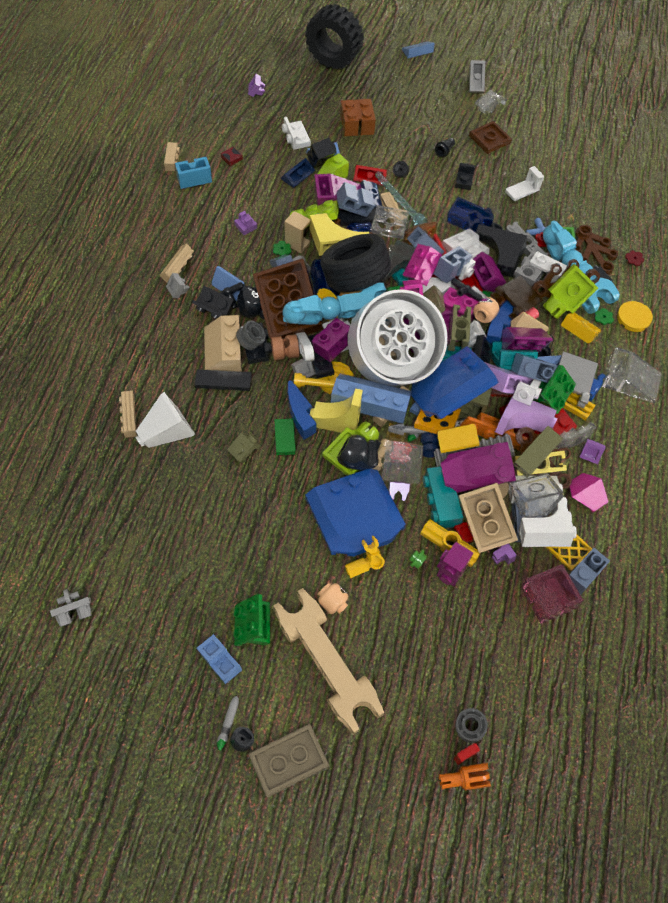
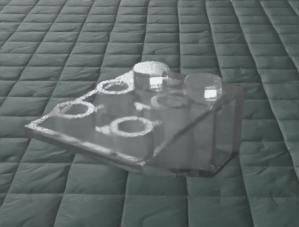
[602,347,662,403]

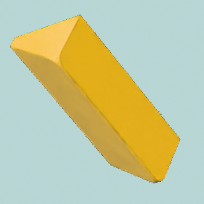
[561,312,601,344]
[437,424,480,453]

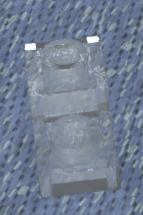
[556,422,596,449]

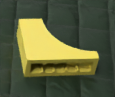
[309,213,369,256]
[309,388,363,433]

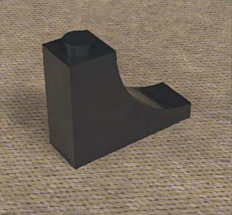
[477,224,527,277]

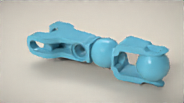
[543,220,620,314]
[283,283,388,324]

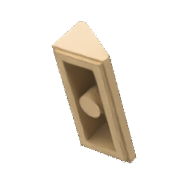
[511,312,549,332]

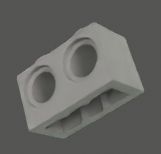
[513,251,545,287]

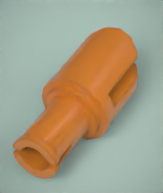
[438,763,491,790]

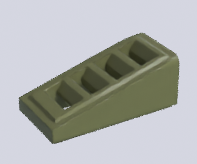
[423,285,446,313]

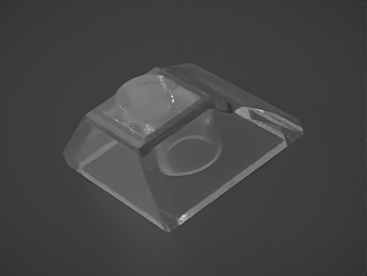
[381,440,423,484]
[510,473,564,518]

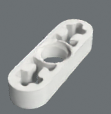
[296,332,314,362]

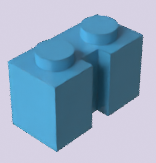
[175,157,212,189]

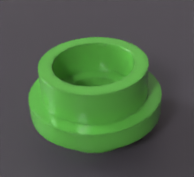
[409,549,427,569]

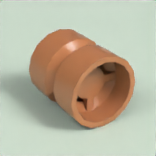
[271,334,299,361]

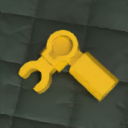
[344,536,385,578]

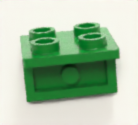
[533,365,576,414]
[233,594,270,646]

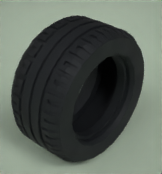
[320,234,392,293]

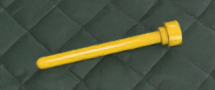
[294,373,335,388]

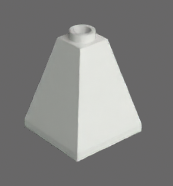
[136,392,195,448]

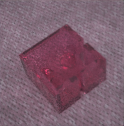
[521,564,584,624]

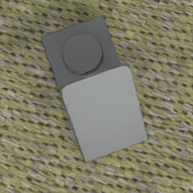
[467,60,485,93]

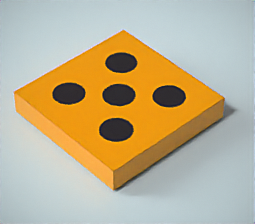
[414,409,461,434]

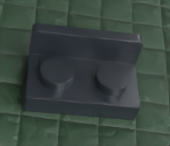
[192,286,236,319]
[244,322,272,364]
[474,334,492,364]

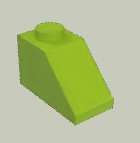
[318,153,349,178]

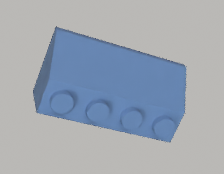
[331,373,412,423]

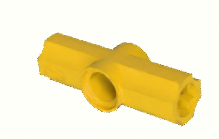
[420,519,481,567]

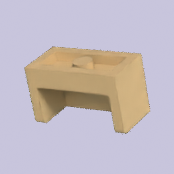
[285,211,310,253]

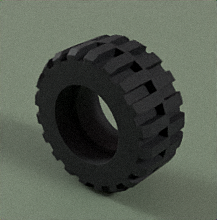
[305,4,364,69]

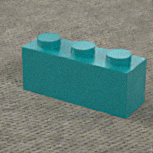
[423,467,463,528]

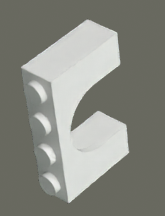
[508,476,577,547]

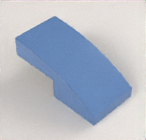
[197,634,242,684]

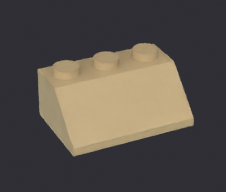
[204,315,242,372]

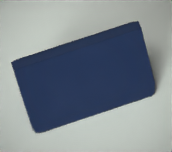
[281,158,316,188]

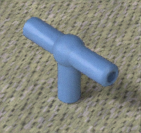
[526,218,546,236]

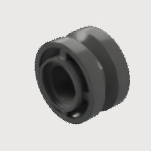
[236,321,266,350]
[455,708,488,743]

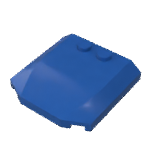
[411,346,499,419]
[305,469,406,557]

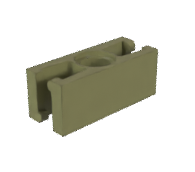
[448,304,471,351]
[513,426,563,478]

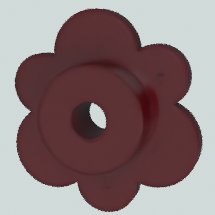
[625,250,644,266]

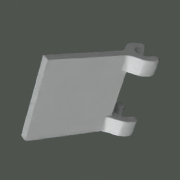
[558,351,598,408]

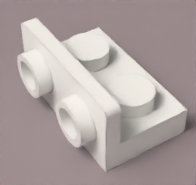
[282,117,311,150]

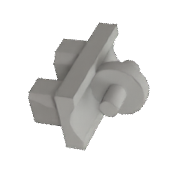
[50,588,92,627]

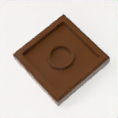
[469,121,512,154]

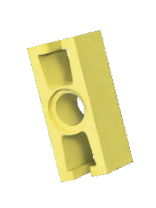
[512,451,567,476]

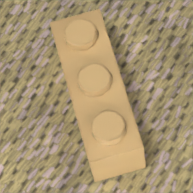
[164,142,180,171]

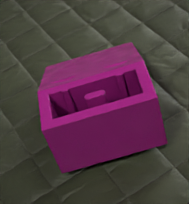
[314,174,361,210]
[502,327,553,353]

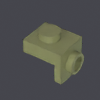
[227,432,261,463]

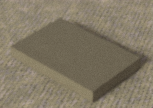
[249,724,329,798]

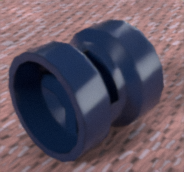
[421,432,440,458]

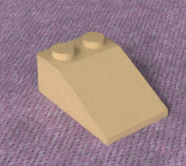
[458,483,518,553]

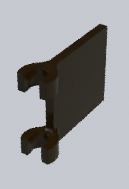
[490,276,544,320]

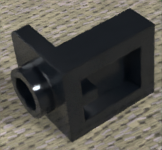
[455,163,475,190]

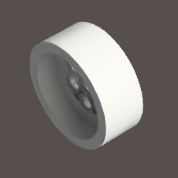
[348,290,447,387]

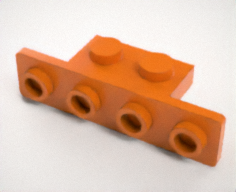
[460,412,528,451]

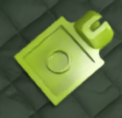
[290,200,339,228]
[543,264,598,319]
[322,422,379,476]

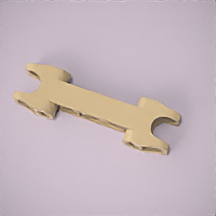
[273,588,384,735]

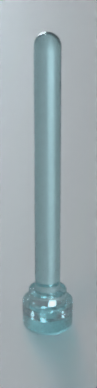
[375,172,427,227]

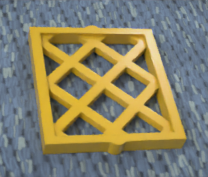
[546,534,592,571]

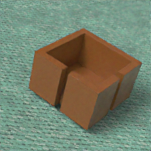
[340,99,376,136]

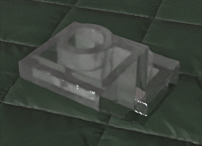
[474,90,508,113]

